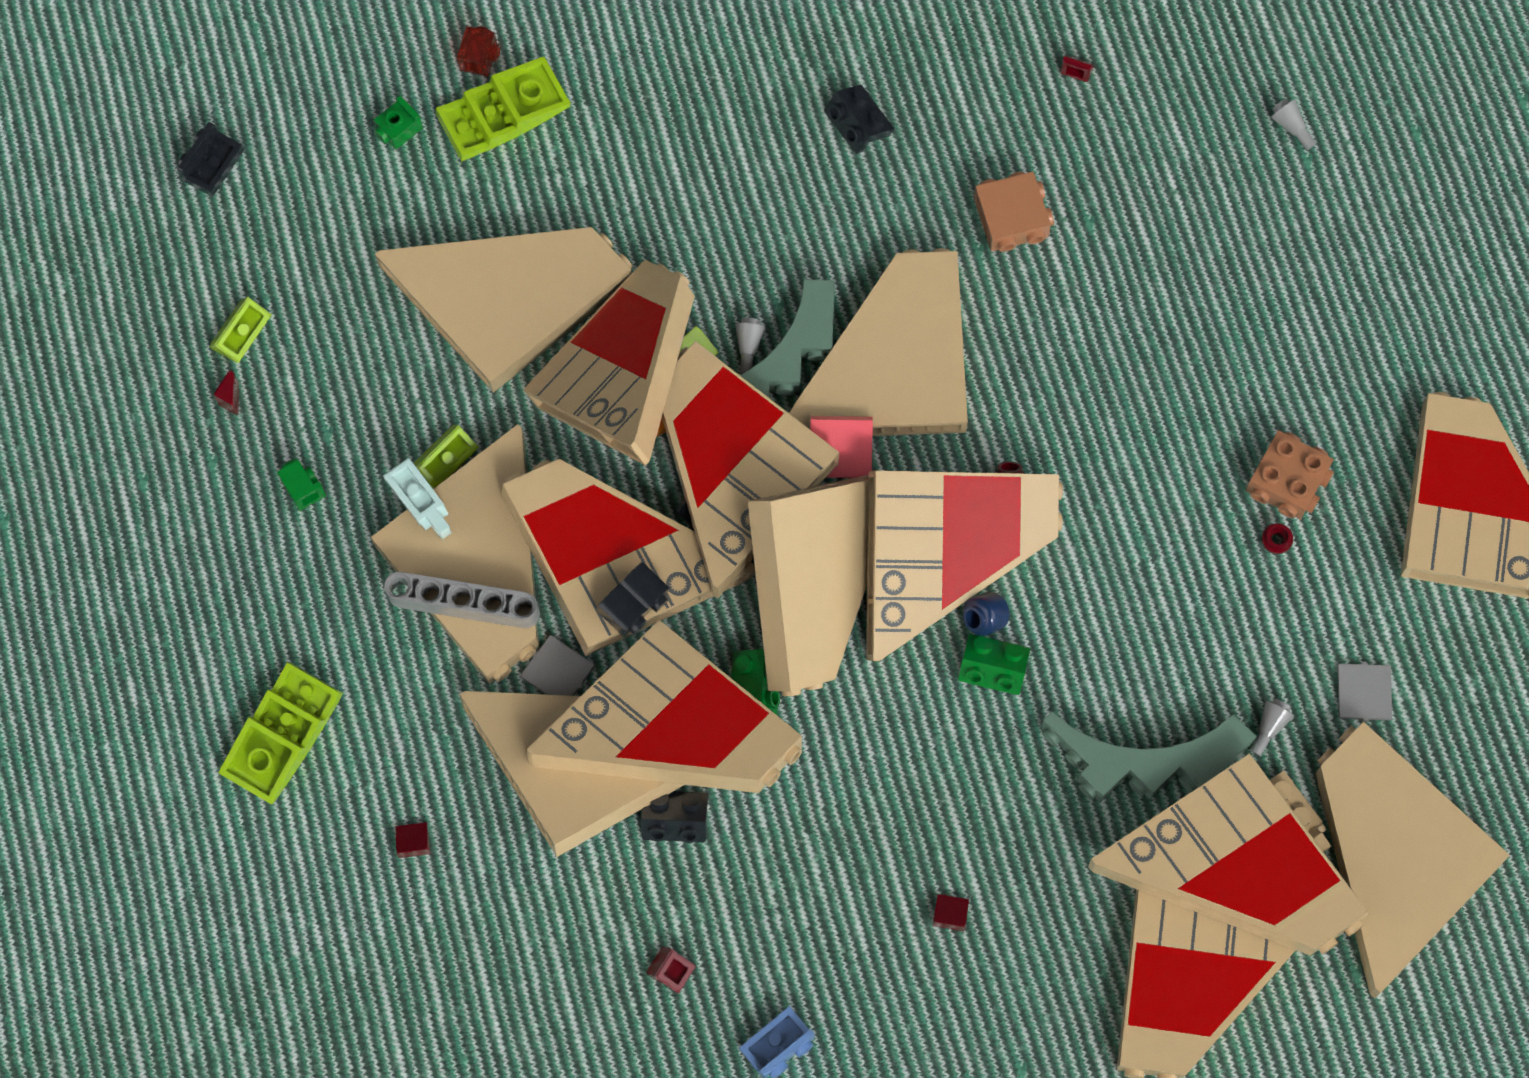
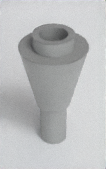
[1271,98,1317,151]
[735,318,765,375]
[1249,699,1294,757]

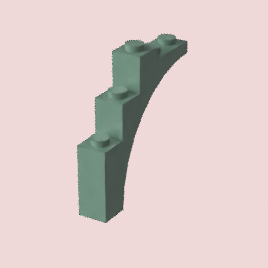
[740,279,835,398]
[1041,712,1257,803]

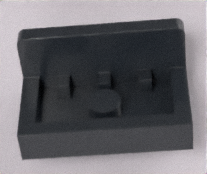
[824,84,895,154]
[177,122,245,197]
[641,791,708,843]

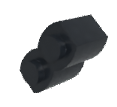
[596,562,670,637]

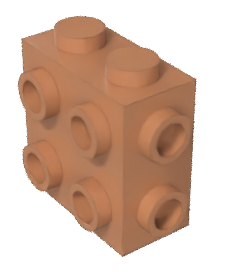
[974,171,1054,252]
[1246,430,1334,520]

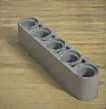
[384,572,540,628]

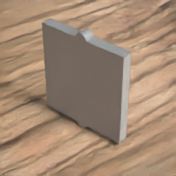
[520,635,595,696]
[1337,661,1392,723]

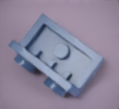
[739,1006,815,1078]

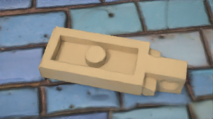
[1270,771,1331,852]

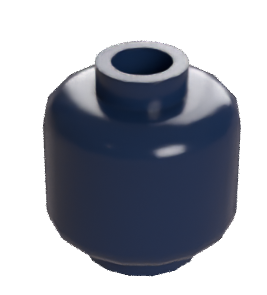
[963,591,1010,636]

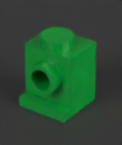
[374,96,423,150]
[277,459,326,511]

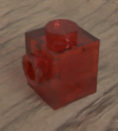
[457,26,501,77]

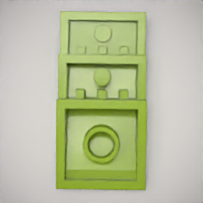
[435,56,571,162]
[218,662,343,804]

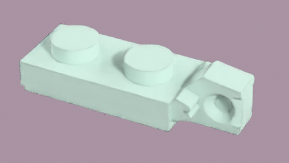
[383,458,452,540]

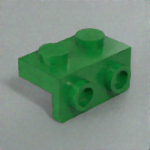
[958,633,1031,695]
[731,649,780,715]

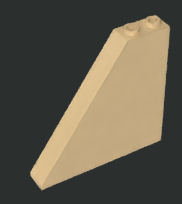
[375,227,633,393]
[789,248,968,436]
[371,424,539,685]
[748,475,869,696]
[460,691,684,857]
[1315,722,1510,998]

